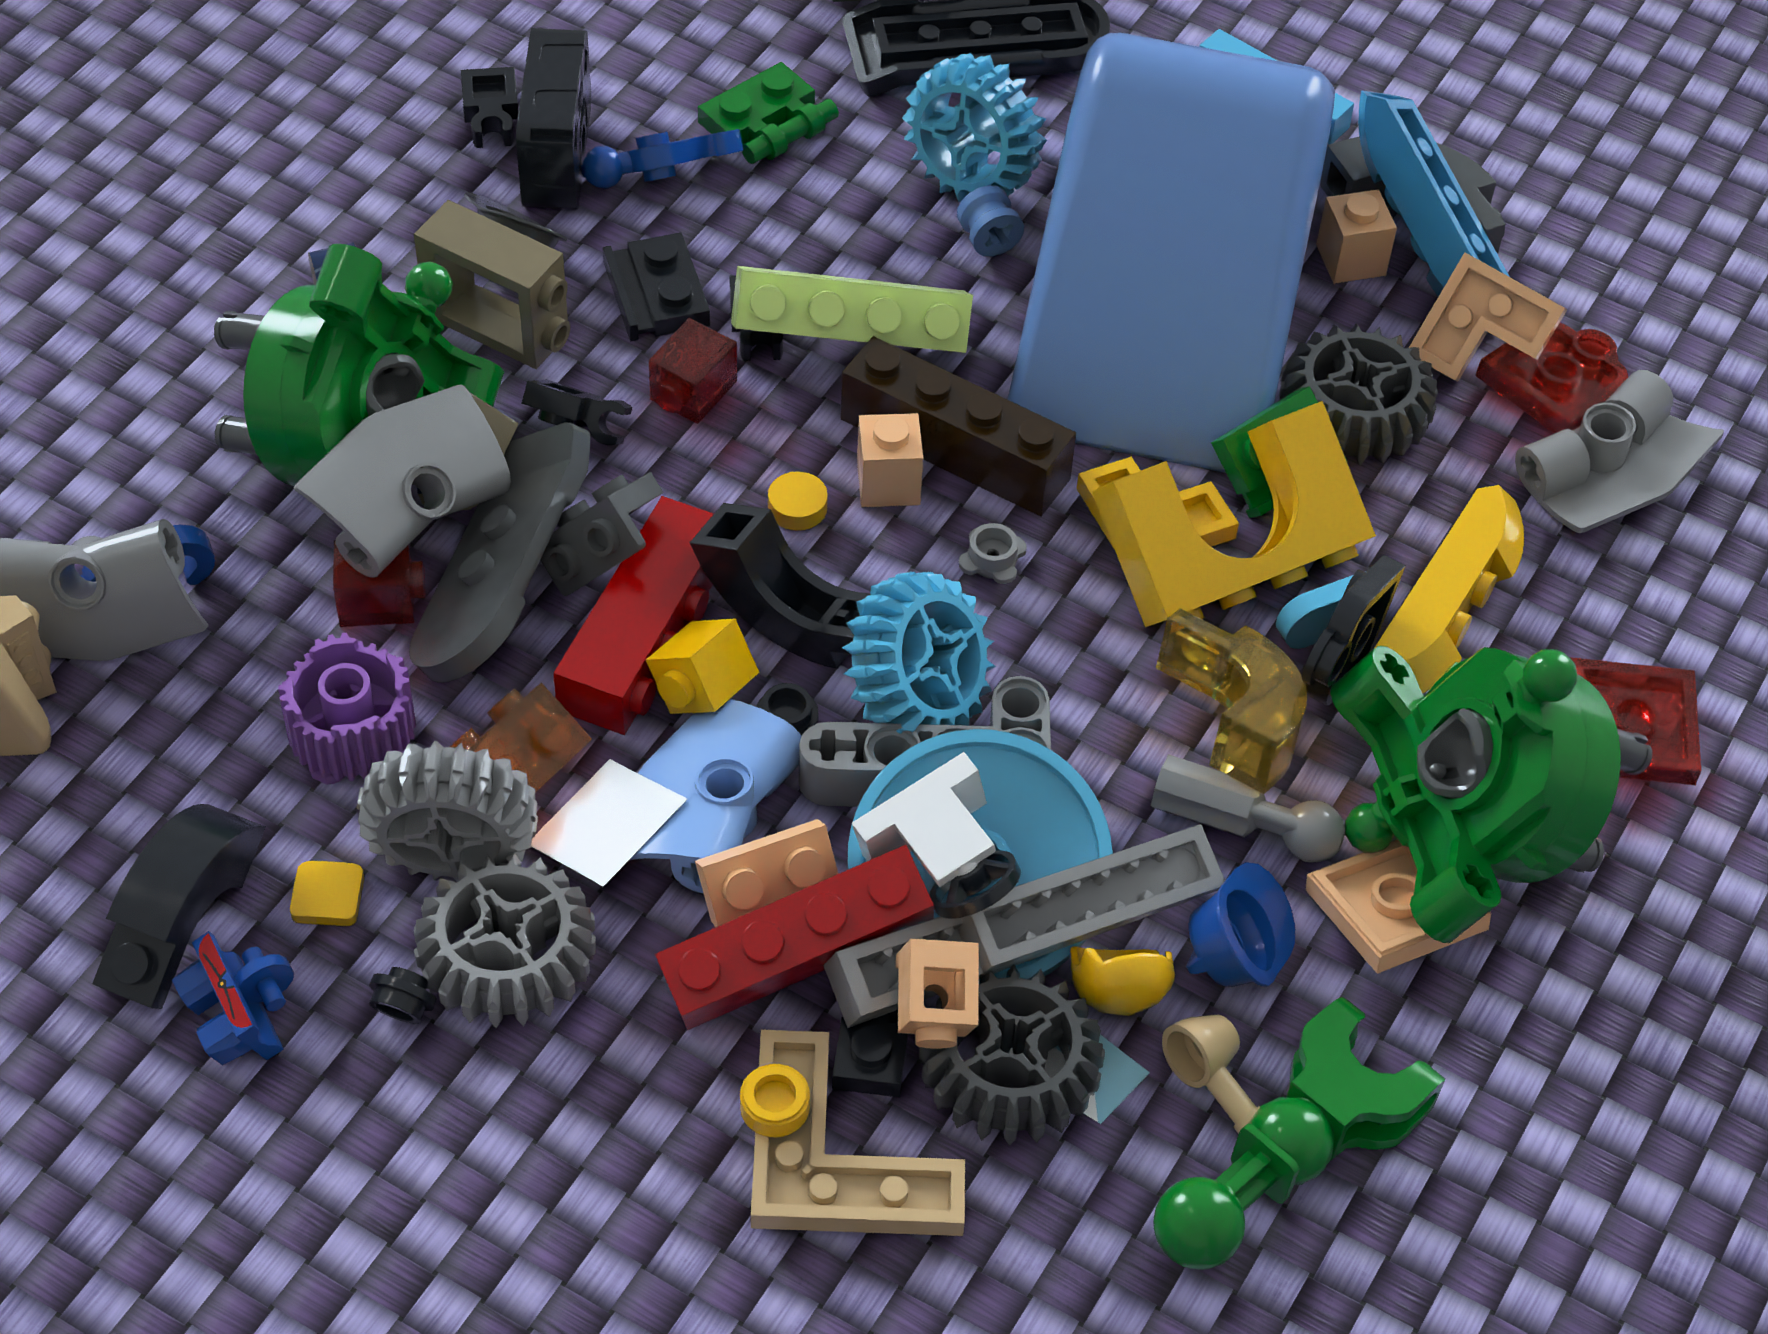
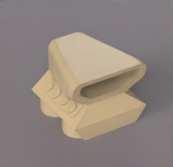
[0,595,57,756]

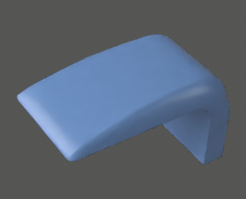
[1007,33,1335,473]

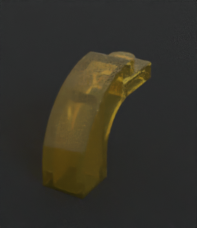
[1156,608,1307,794]

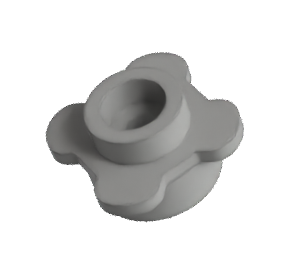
[959,523,1027,584]

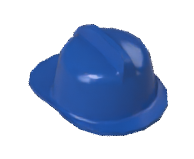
[1186,862,1295,987]

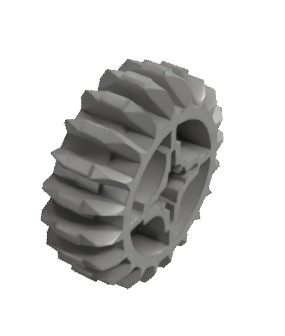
[357,741,538,882]
[414,852,596,1028]

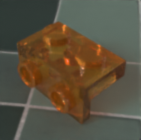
[449,682,592,793]

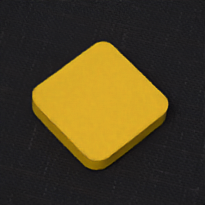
[290,861,364,926]

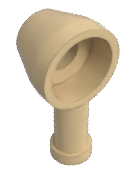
[1162,1015,1261,1134]

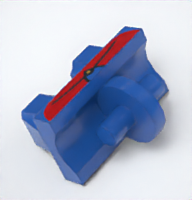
[172,931,294,1065]

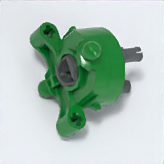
[214,244,504,486]
[1330,646,1652,943]

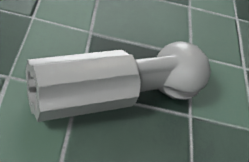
[1151,754,1346,862]

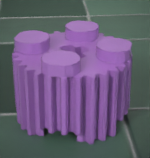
[278,632,416,785]

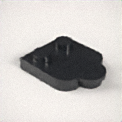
[1302,554,1406,706]

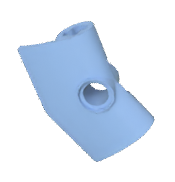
[630,699,801,893]

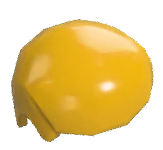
[1070,946,1175,1016]

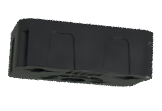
[516,27,591,209]

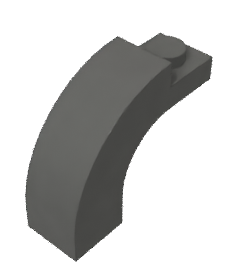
[1320,136,1506,254]

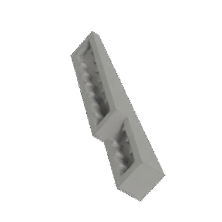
[823,824,1225,1028]

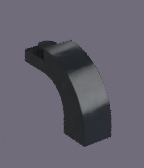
[690,503,870,669]

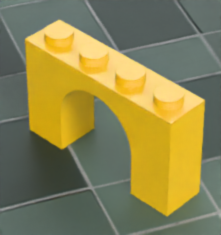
[1092,401,1376,631]

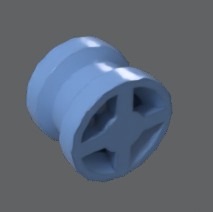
[957,185,1025,257]

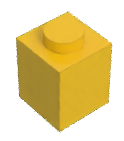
[646,618,760,714]

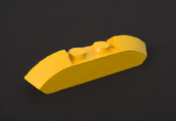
[1374,485,1524,694]

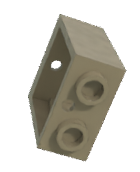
[414,200,570,369]

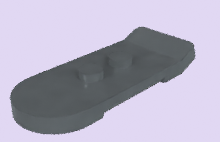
[409,422,590,683]

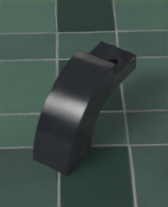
[92,804,266,1009]

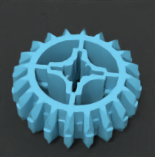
[902,53,1047,202]
[842,572,996,734]

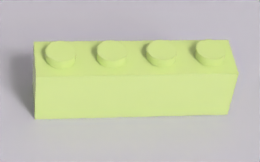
[731,266,973,353]

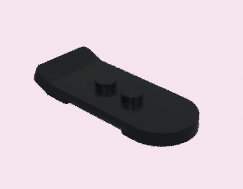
[843,0,1110,97]

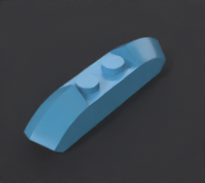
[1358,90,1510,297]

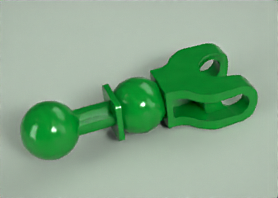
[1153,997,1445,1270]

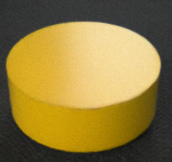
[768,472,828,531]
[740,1064,810,1137]

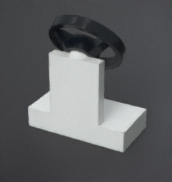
[852,752,1021,919]

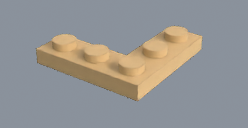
[751,1030,965,1236]

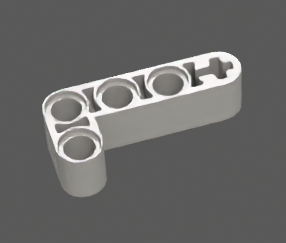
[799,676,1051,807]

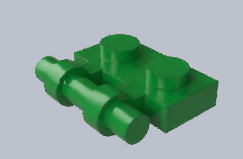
[698,62,839,164]

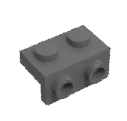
[540,472,664,596]

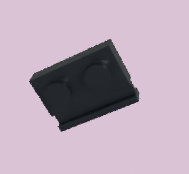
[603,232,710,342]

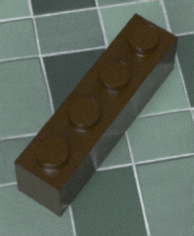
[841,336,1076,517]

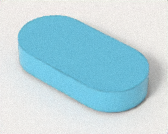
[1276,571,1366,649]

